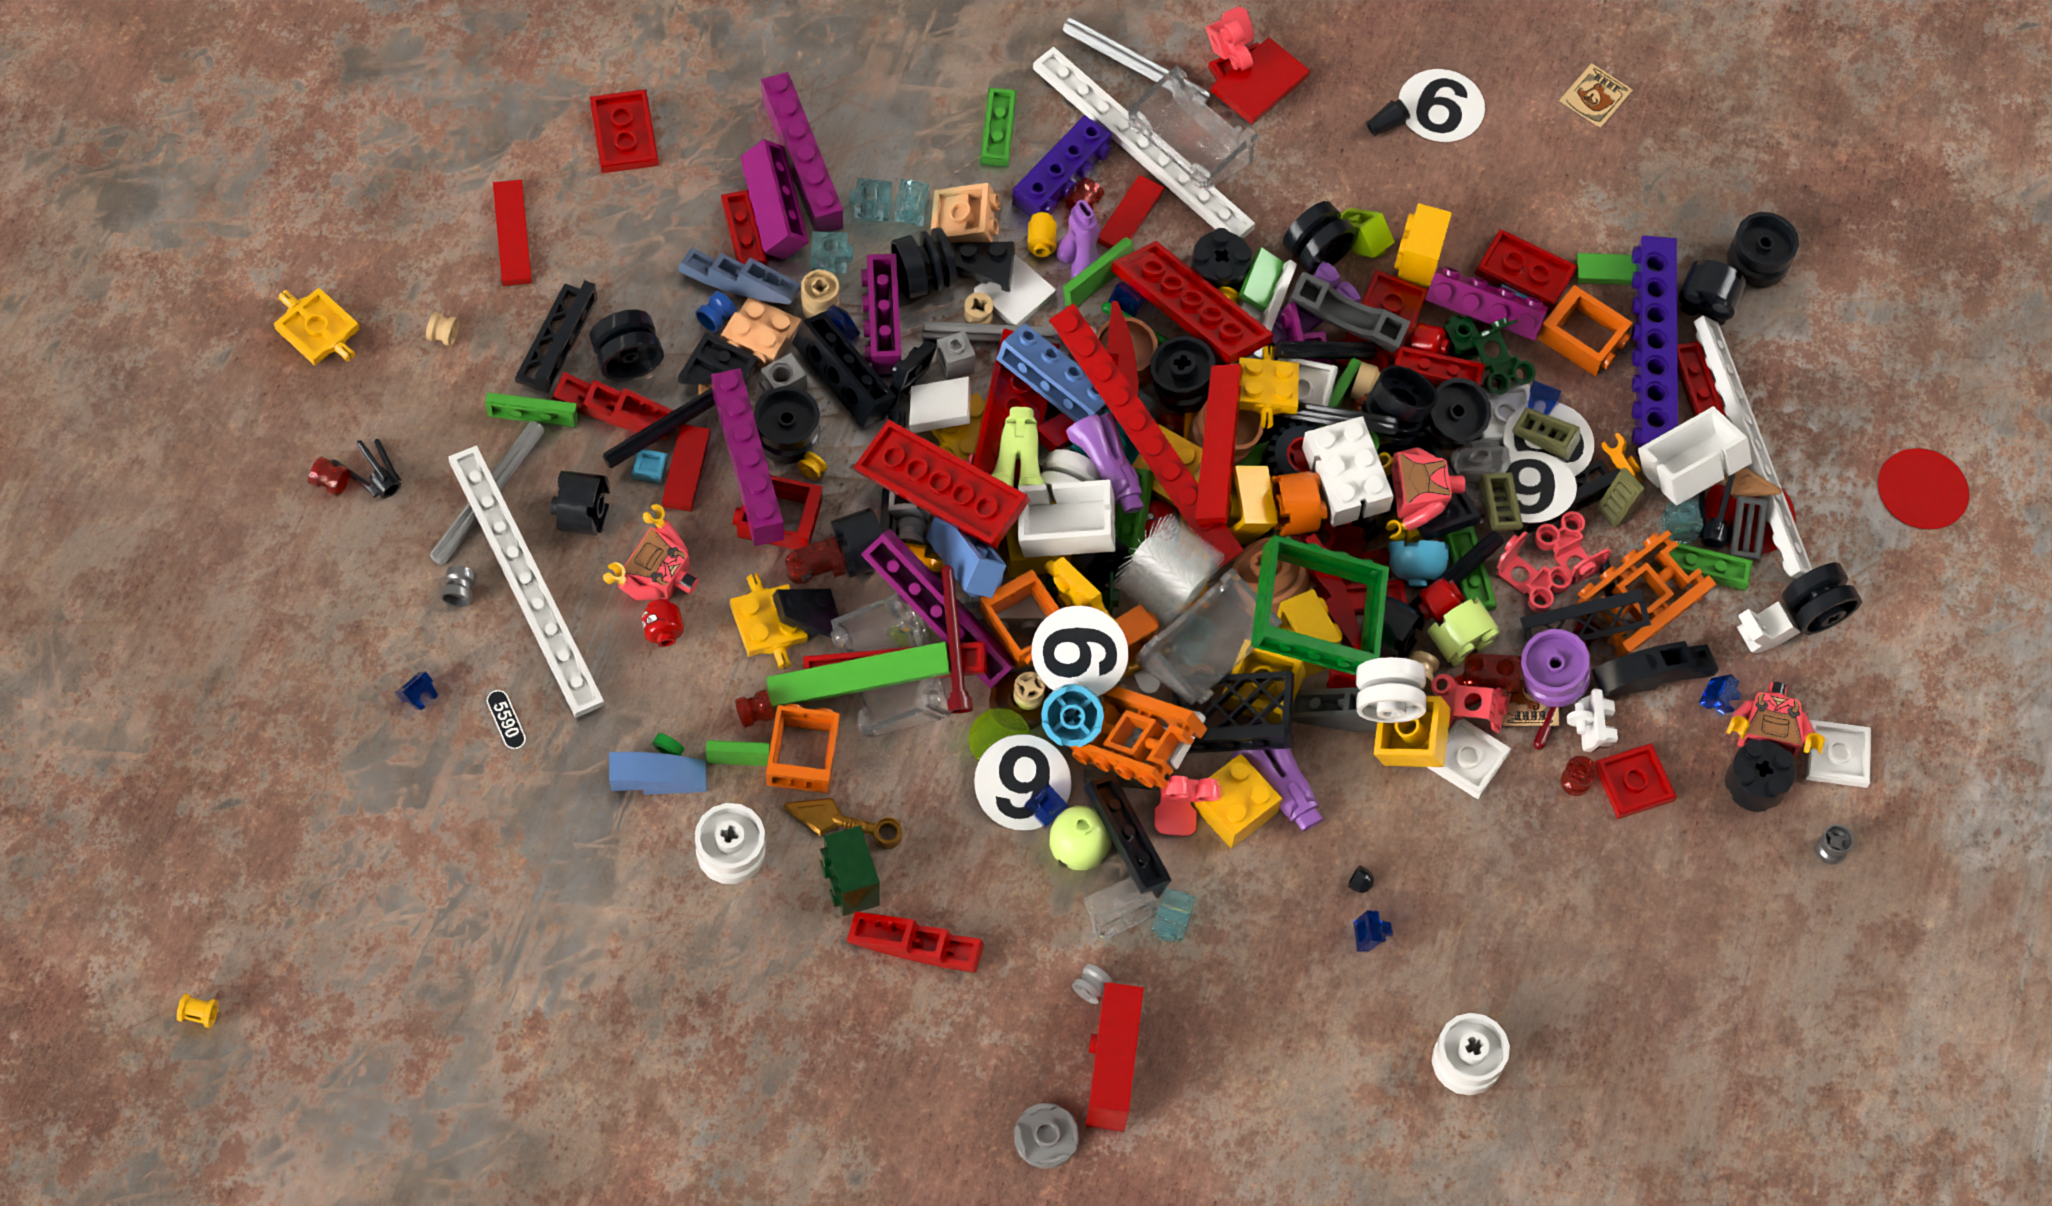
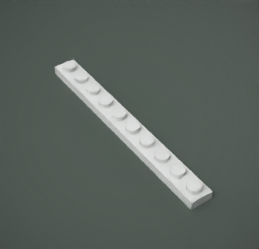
[1033,47,1255,239]
[1694,316,1812,579]
[449,445,604,718]

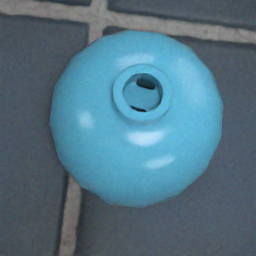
[1388,540,1449,587]
[1041,683,1104,747]

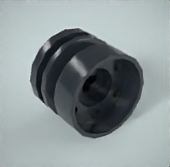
[891,227,958,300]
[1360,365,1438,446]

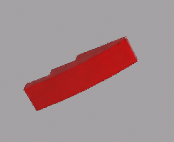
[1107,301,1139,396]
[551,372,674,440]
[1303,533,1361,650]
[847,911,984,973]

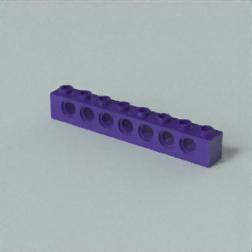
[1632,235,1678,457]

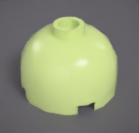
[1049,805,1112,870]

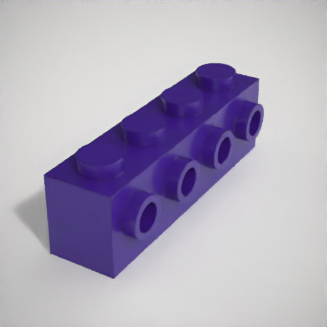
[1012,115,1112,217]

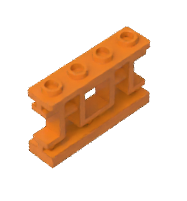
[1575,530,1716,658]
[1069,685,1207,789]

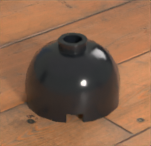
[1070,536,1132,592]

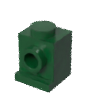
[1443,315,1485,360]

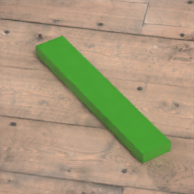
[766,642,951,709]

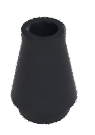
[1366,99,1410,136]

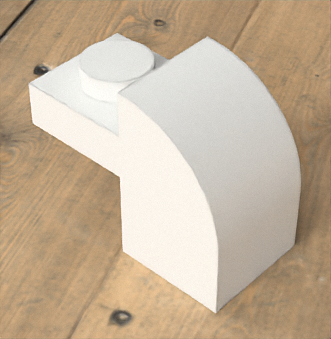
[1737,601,1801,653]

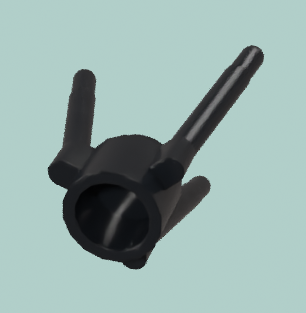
[331,439,401,499]
[1697,473,1745,549]

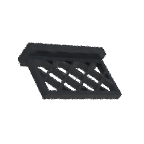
[1171,671,1295,753]

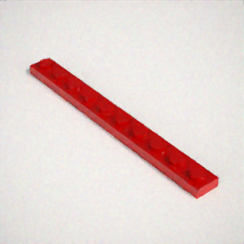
[1049,303,1244,569]

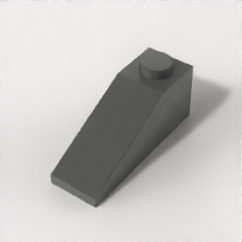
[1291,687,1377,732]

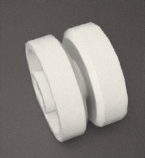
[1040,449,1102,501]
[1356,657,1426,723]
[695,803,766,884]
[1432,1013,1510,1095]

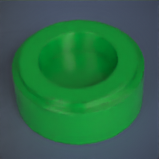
[652,733,685,756]

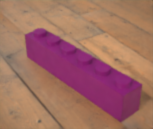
[761,72,843,236]
[711,368,784,546]
[861,529,1015,689]

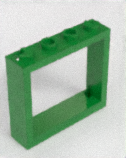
[1251,535,1389,675]

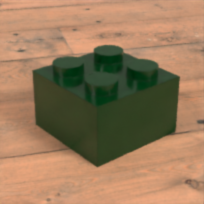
[820,825,880,916]

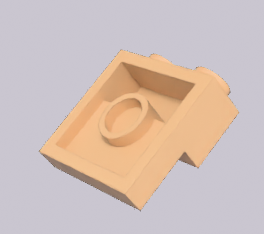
[930,183,1001,243]
[721,297,801,367]

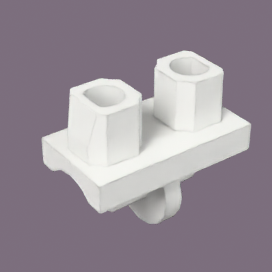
[1567,689,1618,752]

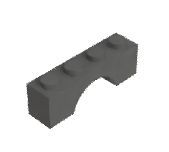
[1287,271,1411,354]

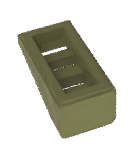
[1512,407,1580,461]
[1598,468,1645,527]
[1478,472,1523,531]

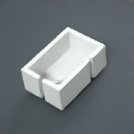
[1638,406,1752,506]
[1302,416,1393,527]
[1018,480,1115,558]

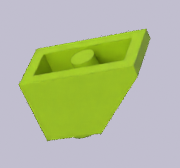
[1340,207,1395,258]

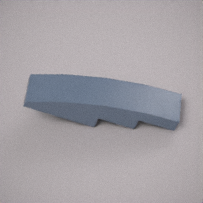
[677,247,801,304]

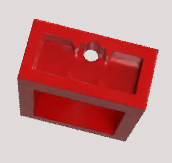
[733,475,823,552]

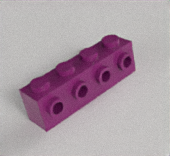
[740,139,809,260]
[861,254,901,374]
[1425,267,1549,340]

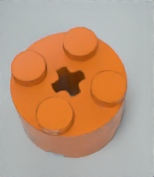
[1270,471,1327,537]

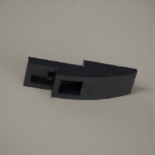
[1591,641,1719,697]

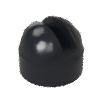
[1347,865,1374,893]

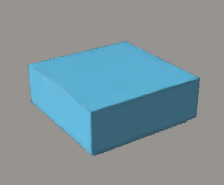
[631,449,668,484]

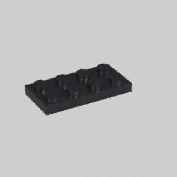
[1376,430,1481,541]

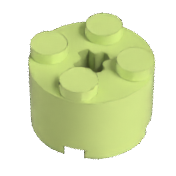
[1427,597,1500,667]

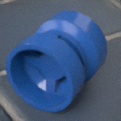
[695,291,737,333]

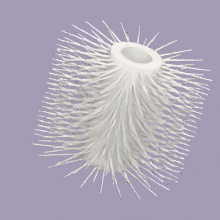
[1115,514,1224,627]

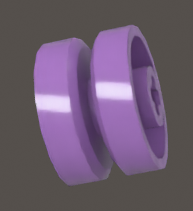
[1521,629,1590,707]

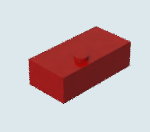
[1085,982,1144,1132]

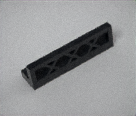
[515,280,597,394]
[1504,459,1620,537]
[1520,589,1651,642]
[1084,774,1172,900]

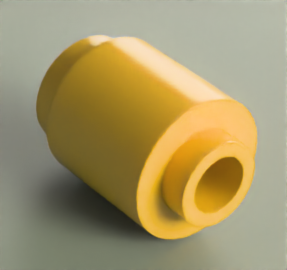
[1028,212,1057,257]

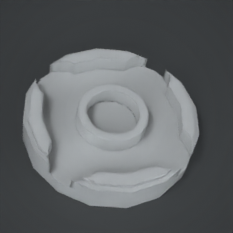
[1450,439,1511,482]
[1014,1103,1079,1169]

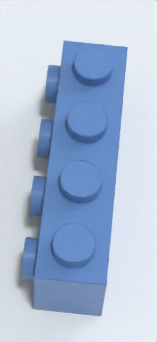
[996,323,1107,422]
[926,516,1006,598]

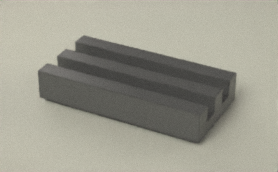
[1729,496,1769,560]

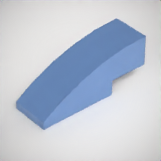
[609,752,707,795]

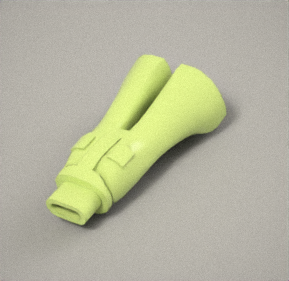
[991,407,1044,487]

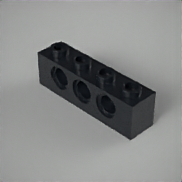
[792,312,896,428]

